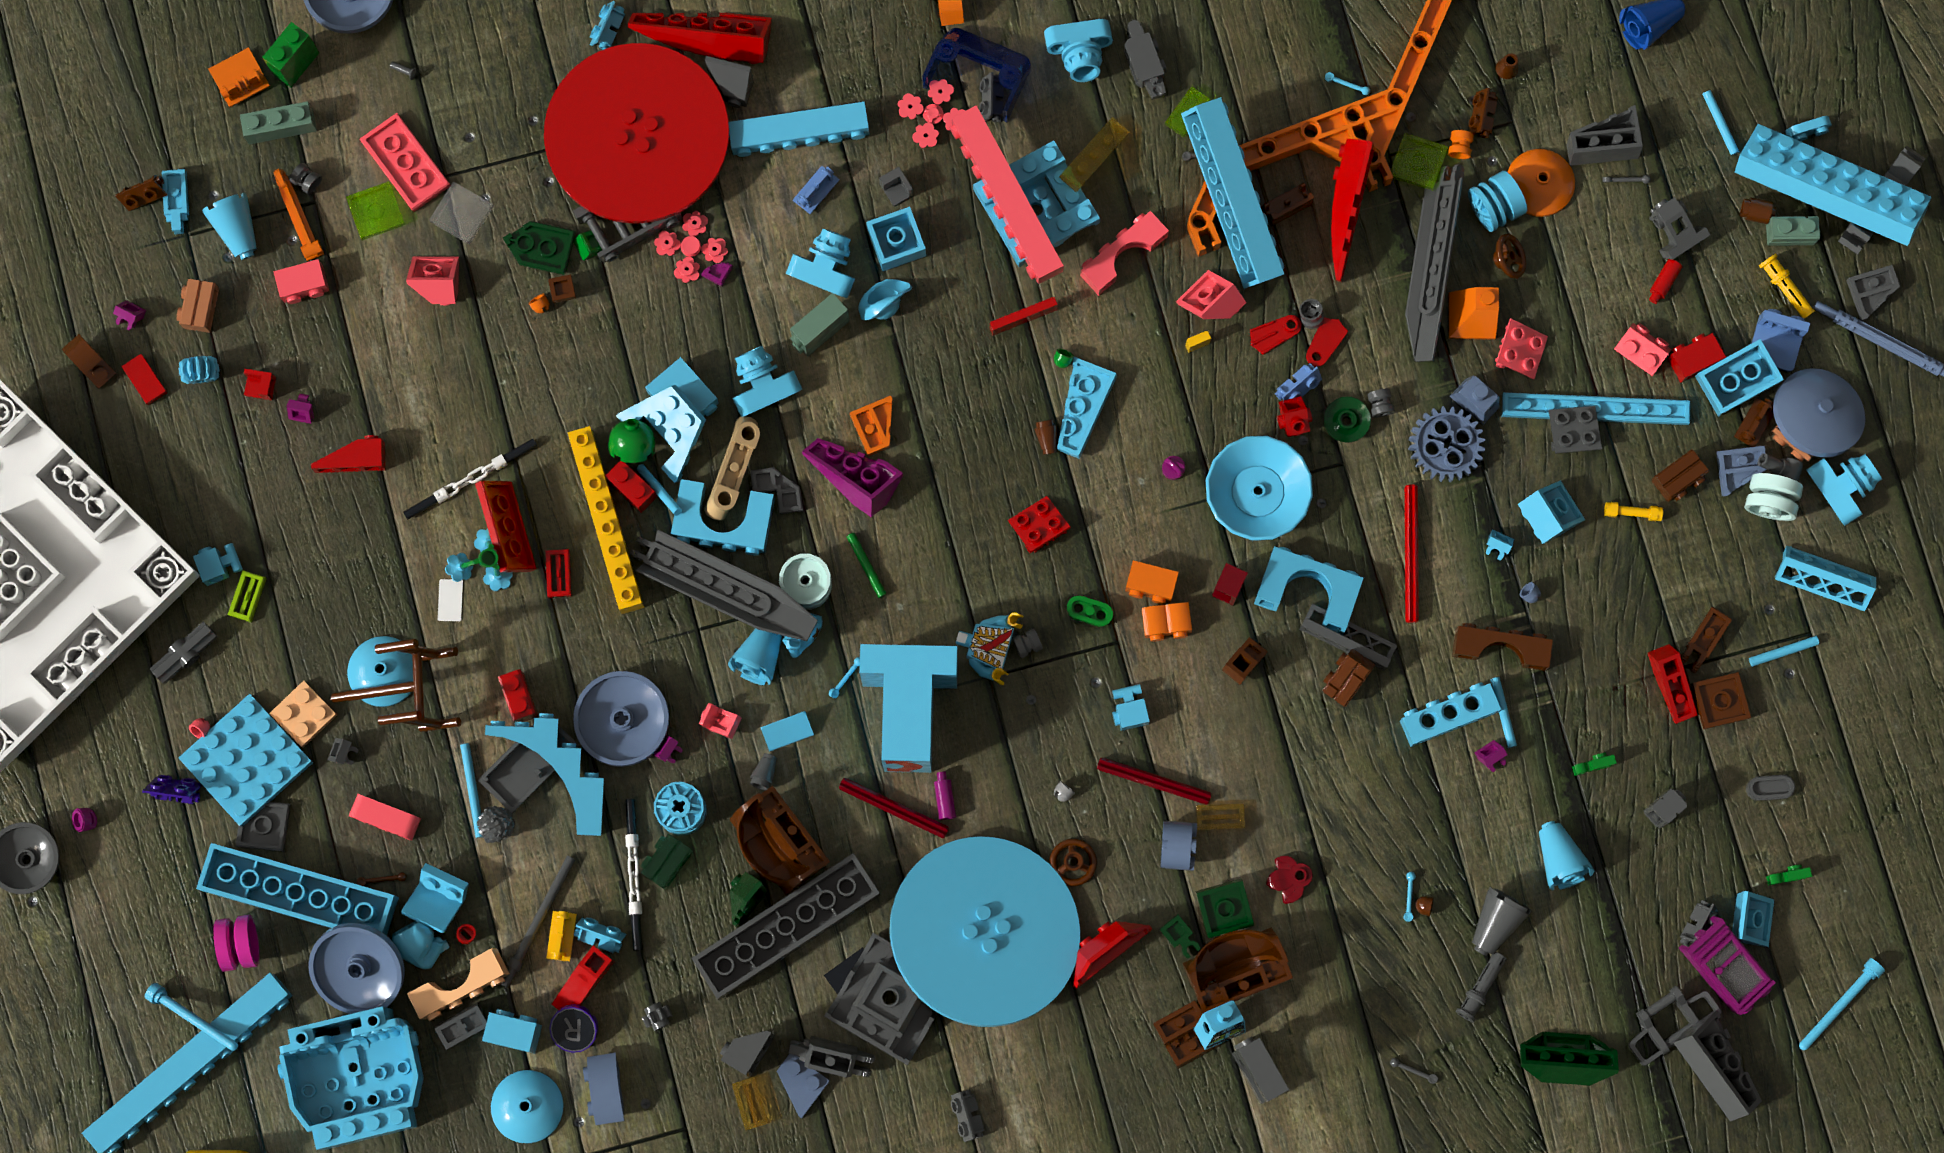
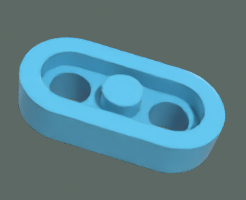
[1785,116,1832,141]

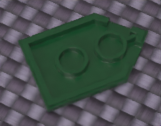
[503,221,576,275]

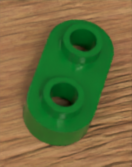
[1067,596,1113,627]

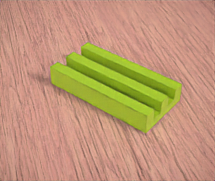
[228,571,267,623]

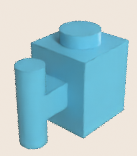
[193,543,243,586]
[1112,684,1150,731]

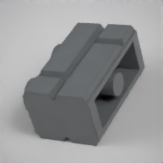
[1643,789,1687,828]

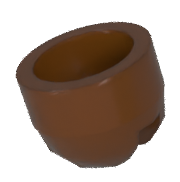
[1416,896,1434,916]

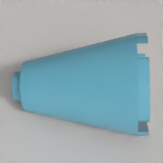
[202,193,257,260]
[728,628,782,685]
[1539,821,1595,890]

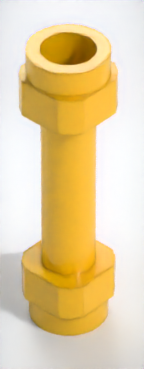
[1604,502,1663,522]

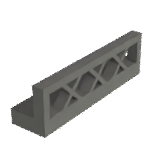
[1299,604,1397,671]

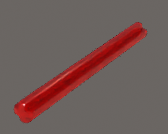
[1404,484,1419,623]

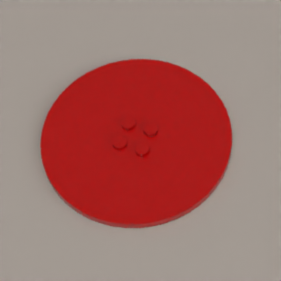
[544,43,729,223]

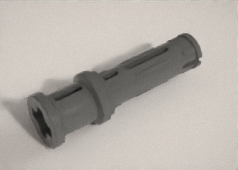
[1455,952,1507,1023]

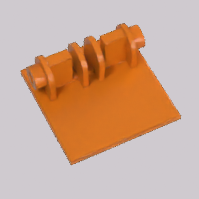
[208,47,270,108]

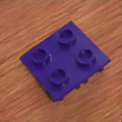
[142,775,203,804]

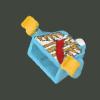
[956,612,1024,685]

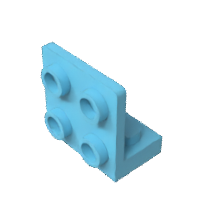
[401,863,468,933]

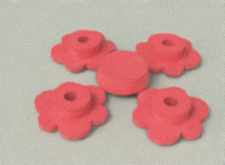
[898,79,965,148]
[654,211,728,283]

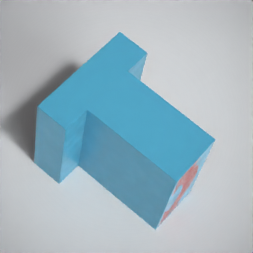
[859,644,958,773]

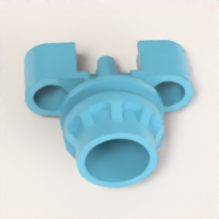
[1044,19,1113,82]
[786,228,855,298]
[733,346,802,417]
[1806,454,1882,526]

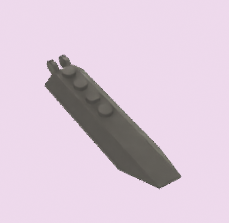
[1405,164,1465,362]
[629,530,818,641]

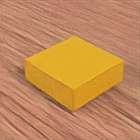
[1185,331,1211,353]

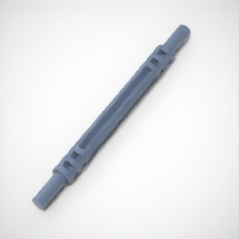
[1813,301,1944,377]

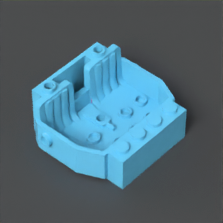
[277,1006,424,1150]

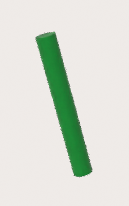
[846,532,887,598]

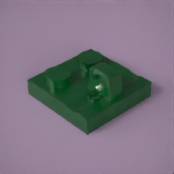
[1195,878,1254,938]

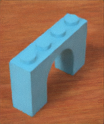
[671,479,775,556]
[1254,546,1363,635]

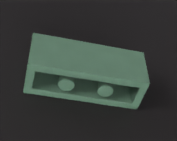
[240,101,317,145]

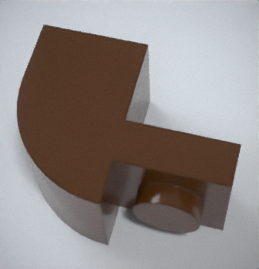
[62,334,116,389]
[1222,637,1268,685]

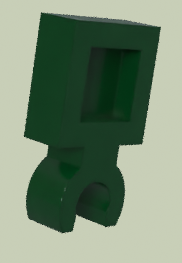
[1159,914,1200,959]

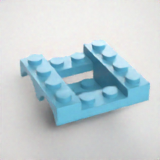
[973,140,1100,267]

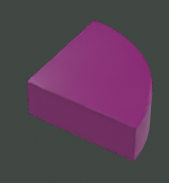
[701,263,733,287]

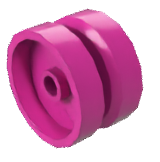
[214,915,260,972]

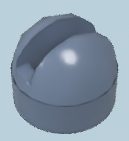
[1520,582,1541,603]

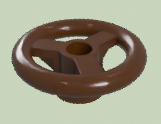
[1493,234,1526,279]
[1049,839,1097,886]

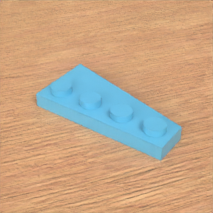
[1057,357,1117,459]

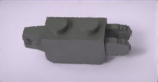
[1124,20,1167,100]
[788,1036,876,1077]

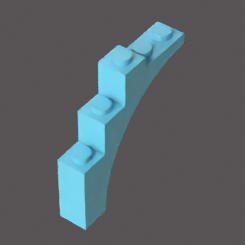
[485,713,604,836]

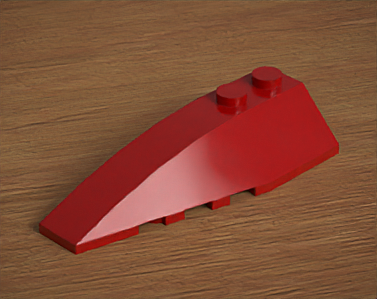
[628,13,772,64]
[1331,139,1375,283]

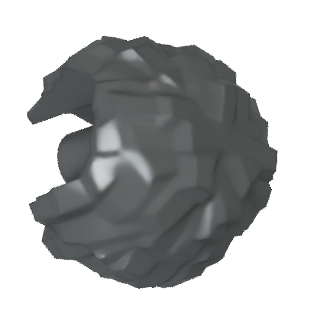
[477,806,515,843]

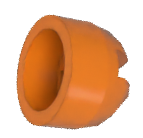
[529,293,549,314]

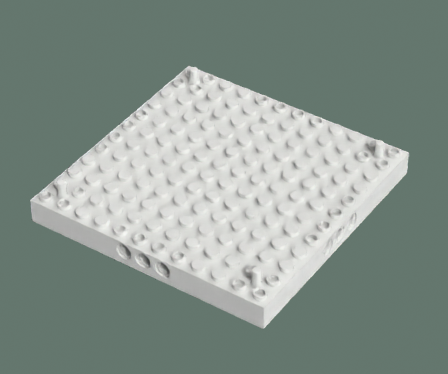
[0,380,200,773]

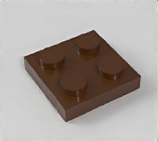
[1691,672,1751,730]

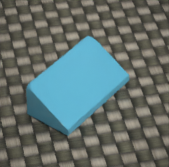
[761,711,814,752]

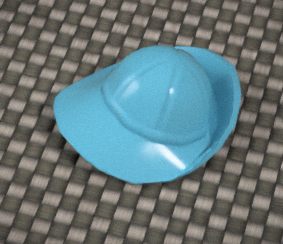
[858,279,912,320]

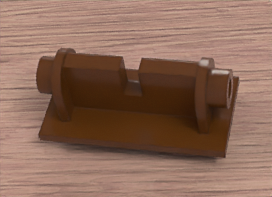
[1469,88,1498,138]
[115,175,167,211]
[1734,398,1774,447]

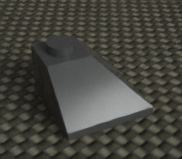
[705,56,754,108]

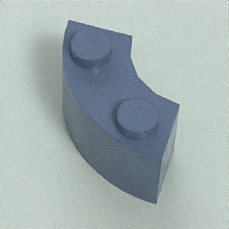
[583,1053,624,1125]

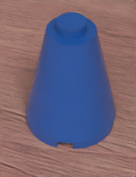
[1619,0,1685,50]

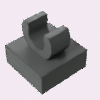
[327,738,358,765]

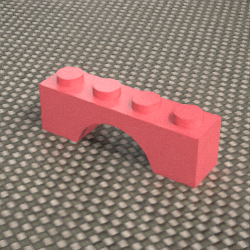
[1080,211,1169,296]

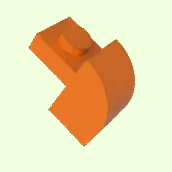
[938,0,964,26]

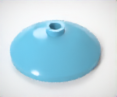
[347,636,413,707]
[491,1070,564,1143]

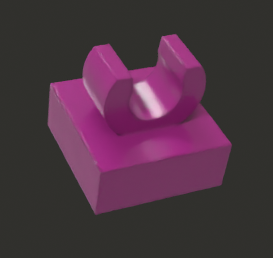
[113,300,146,330]
[286,393,314,424]
[653,735,683,763]
[1474,740,1507,772]

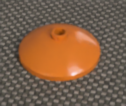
[1507,149,1575,217]

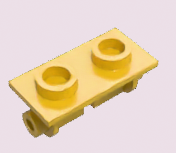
[546,911,577,962]

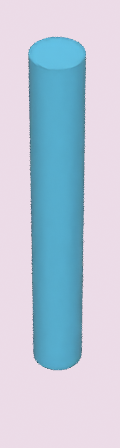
[1702,90,1740,156]
[636,464,682,516]
[1749,636,1819,667]
[1490,677,1517,748]

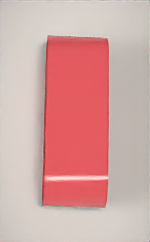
[349,794,421,841]

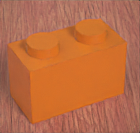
[1125,560,1179,605]

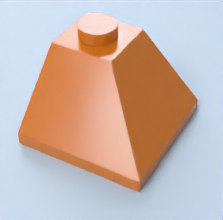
[1448,287,1499,340]

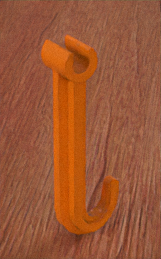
[273,168,324,261]

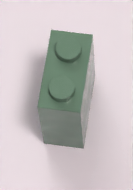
[790,293,850,357]

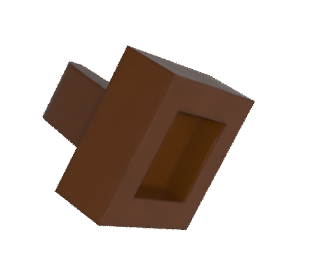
[548,274,576,303]

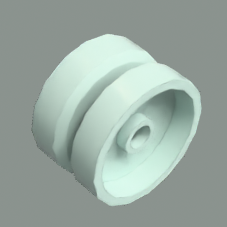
[1744,473,1803,521]
[779,554,832,610]

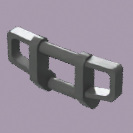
[1628,986,1721,1066]

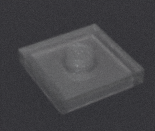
[429,182,494,245]

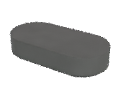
[1746,775,1795,801]

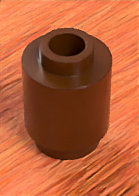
[1740,197,1776,224]

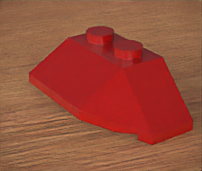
[1073,921,1152,989]

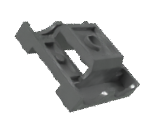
[824,933,938,1066]

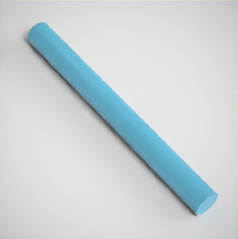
[460,743,483,838]

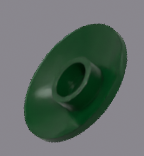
[1324,397,1371,443]

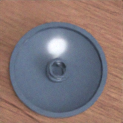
[304,0,393,34]
[1773,368,1865,457]
[573,671,669,767]
[309,923,405,1014]

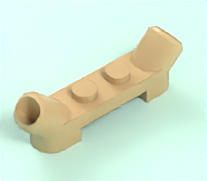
[704,416,760,520]

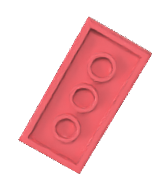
[360,113,451,212]

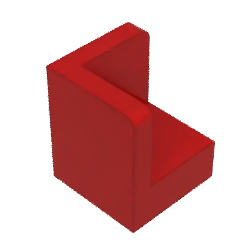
[244,369,276,400]

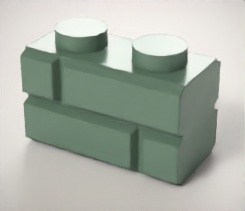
[1766,216,1820,246]

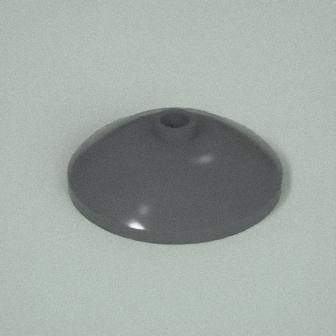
[0,822,60,894]

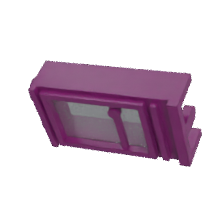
[1679,916,1775,1015]

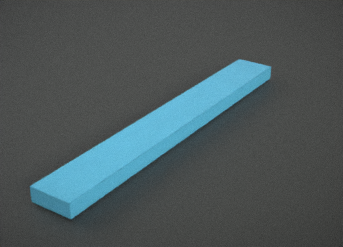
[1502,392,1690,425]

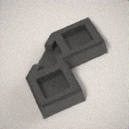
[751,467,803,514]

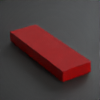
[990,297,1058,336]

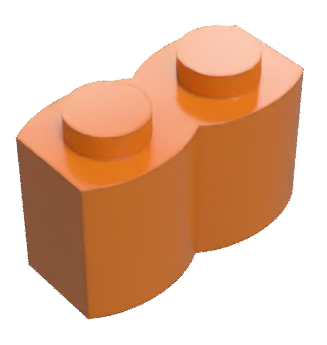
[1141,602,1192,642]

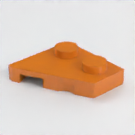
[849,396,892,456]

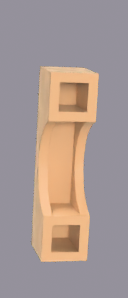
[407,948,510,1021]

